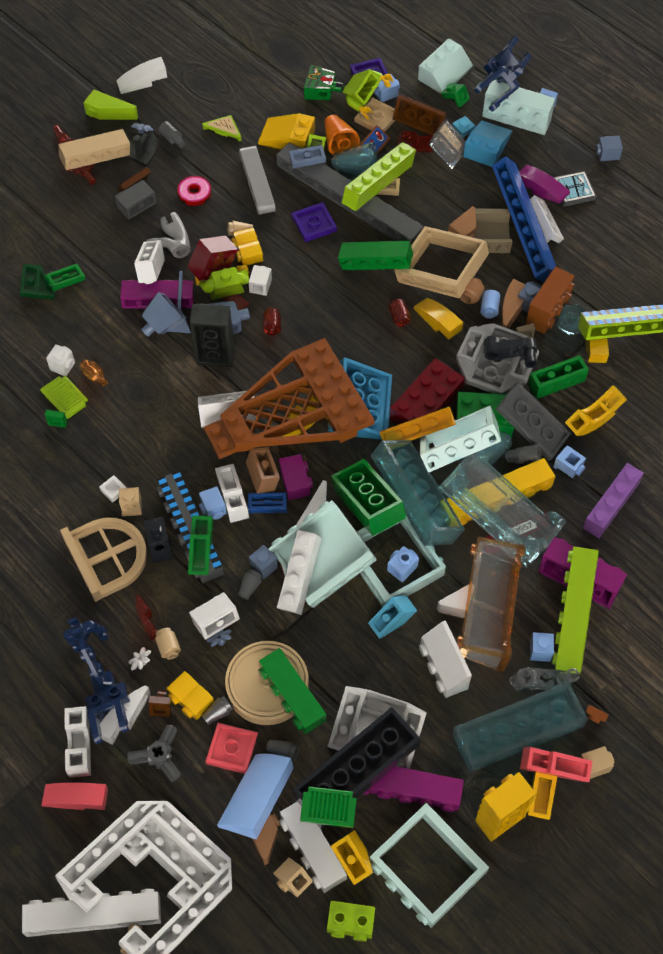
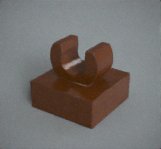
[148,691,171,717]

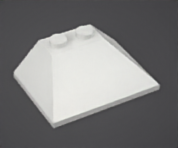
[328,686,427,769]

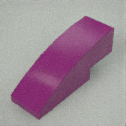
[519,165,570,204]

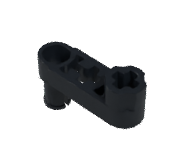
[484,336,537,368]

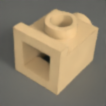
[119,487,142,516]

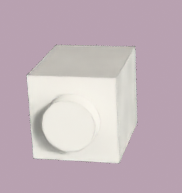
[249,265,272,296]

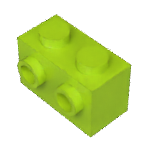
[327,901,375,941]

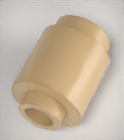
[155,628,181,660]

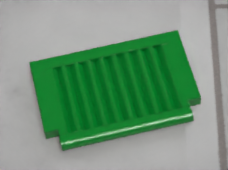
[300,787,357,828]

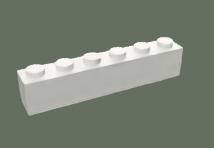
[22,889,161,937]

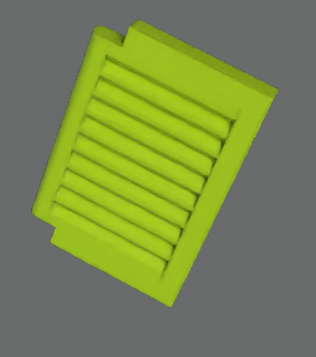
[40,376,88,419]

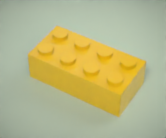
[475,772,536,842]

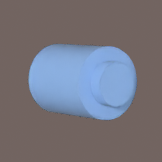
[480,290,500,319]

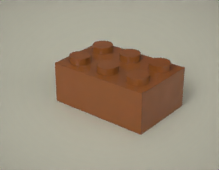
[525,266,575,334]

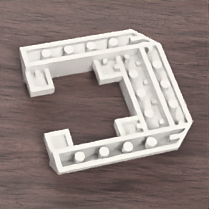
[55,801,232,954]

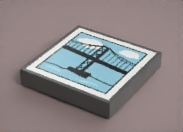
[553,171,597,207]

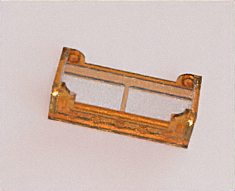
[456,537,525,672]

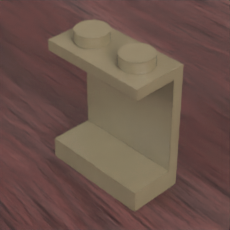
[475,209,512,254]

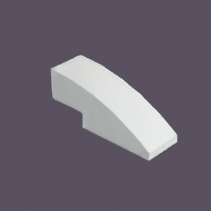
[116,57,167,94]
[215,464,249,523]
[100,685,151,745]

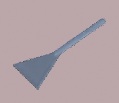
[169,271,191,333]

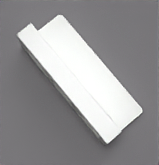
[530,195,564,243]

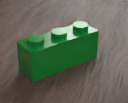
[528,355,589,399]

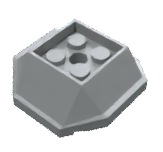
[456,323,539,395]

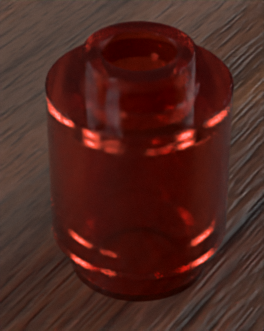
[388,299,411,327]
[263,308,281,336]

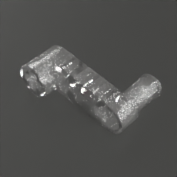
[510,668,579,691]

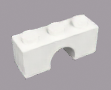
[64,706,91,778]

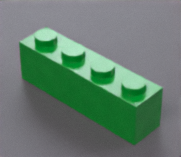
[338,241,413,270]
[258,648,327,735]

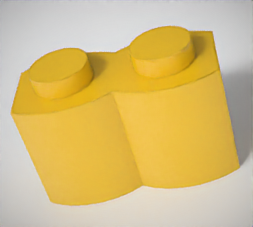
[231,228,263,265]
[167,671,214,720]

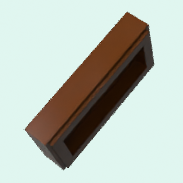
[118,167,151,193]

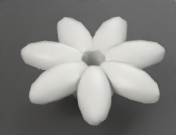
[129,647,151,671]

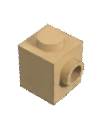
[273,858,313,897]

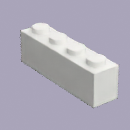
[277,530,322,615]
[278,802,347,893]

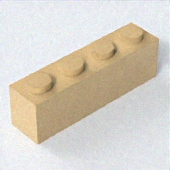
[58,129,130,170]

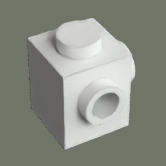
[46,345,75,376]

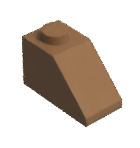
[448,206,476,238]
[251,814,280,865]

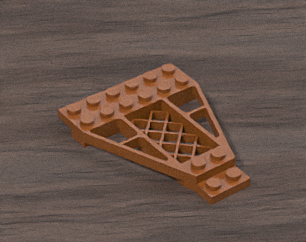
[204,338,375,459]

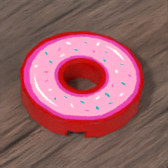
[177,176,212,206]

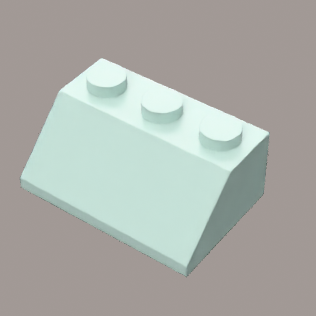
[418,38,473,93]

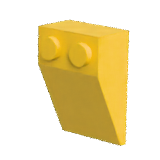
[258,113,315,150]

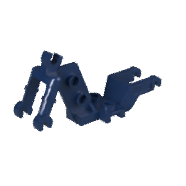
[473,36,532,112]
[63,617,130,744]

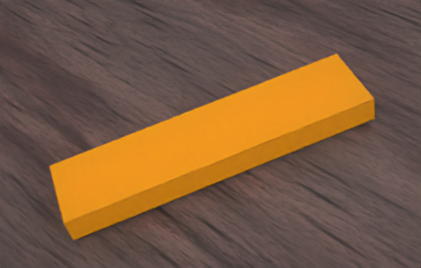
[379,407,456,450]

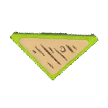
[202,115,242,141]

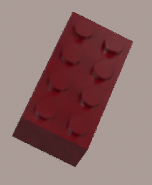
[390,358,465,439]

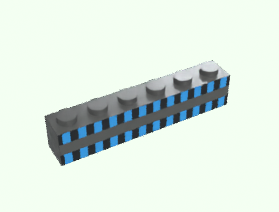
[156,471,224,584]

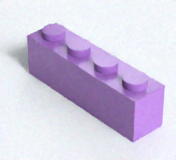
[583,463,644,539]

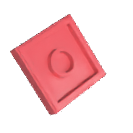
[205,722,258,774]

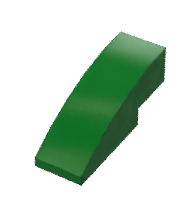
[188,516,213,575]

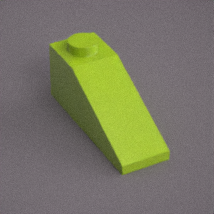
[84,90,138,120]

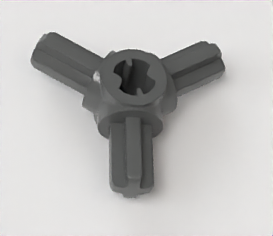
[127,725,181,782]

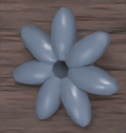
[131,123,153,134]
[207,629,231,647]

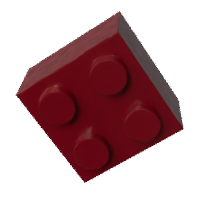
[187,236,238,281]

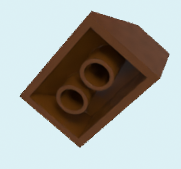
[392,95,448,138]

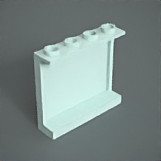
[268,500,377,608]

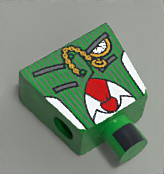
[304,65,343,100]

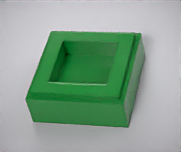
[45,409,68,428]

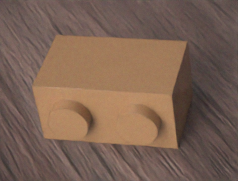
[246,447,280,493]

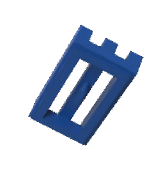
[248,492,287,513]

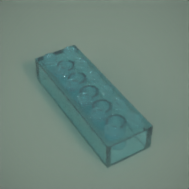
[371,440,465,546]
[452,682,588,773]

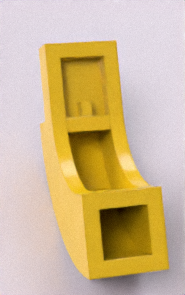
[565,385,627,436]

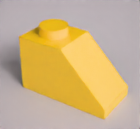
[330,831,373,885]

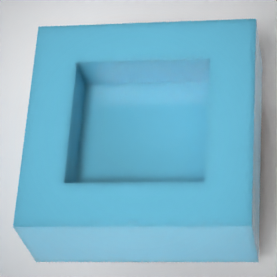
[452,116,476,138]

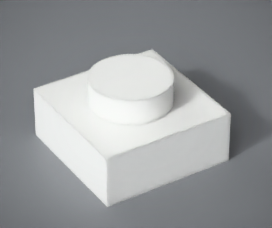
[99,475,126,503]

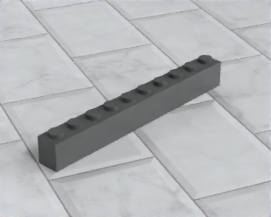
[277,142,424,245]

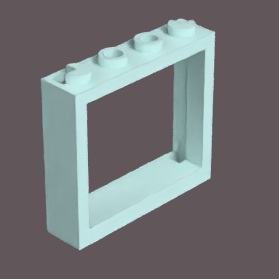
[420,406,501,473]
[357,511,446,607]
[370,803,489,928]

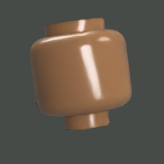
[460,278,485,304]

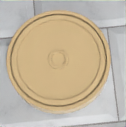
[225,641,309,725]

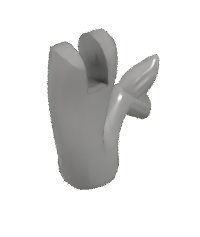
[146,212,191,258]

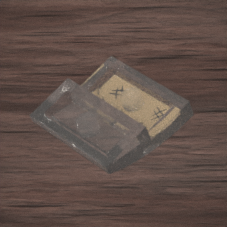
[429,120,466,168]

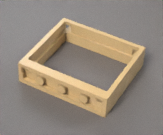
[395,226,489,298]

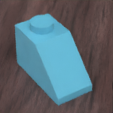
[368,595,417,639]

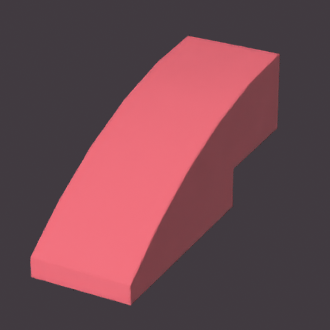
[520,747,593,783]
[41,783,108,810]

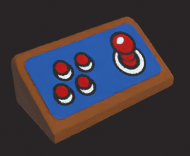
[359,125,390,161]

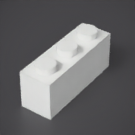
[134,240,165,284]

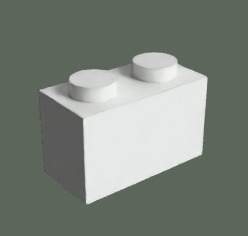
[189,592,240,640]

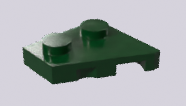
[20,264,55,300]

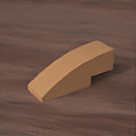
[501,279,525,329]

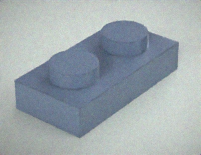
[289,145,326,169]

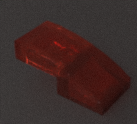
[398,131,435,153]
[135,595,157,641]

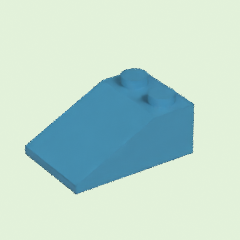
[463,120,512,167]

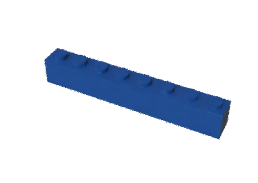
[492,156,556,283]

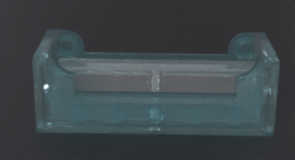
[438,448,567,567]

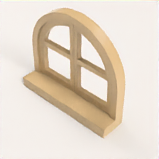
[60,518,147,602]

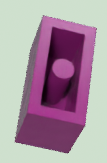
[279,454,313,501]

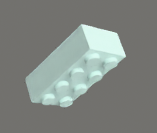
[482,80,555,135]

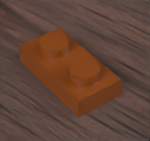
[585,705,609,724]

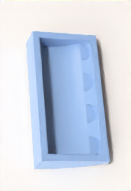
[217,754,294,839]

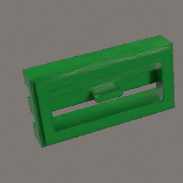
[45,263,85,291]

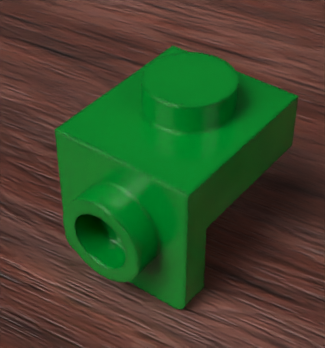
[441,83,470,107]

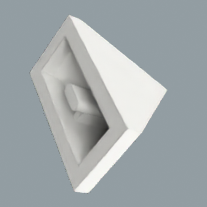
[437,583,474,619]

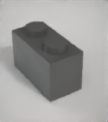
[115,180,157,220]

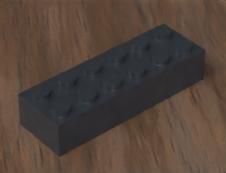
[292,707,421,829]

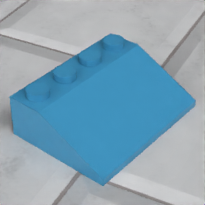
[328,357,392,439]

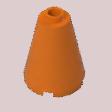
[324,115,360,159]

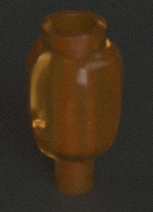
[79,359,108,386]

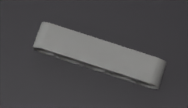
[239,145,275,215]

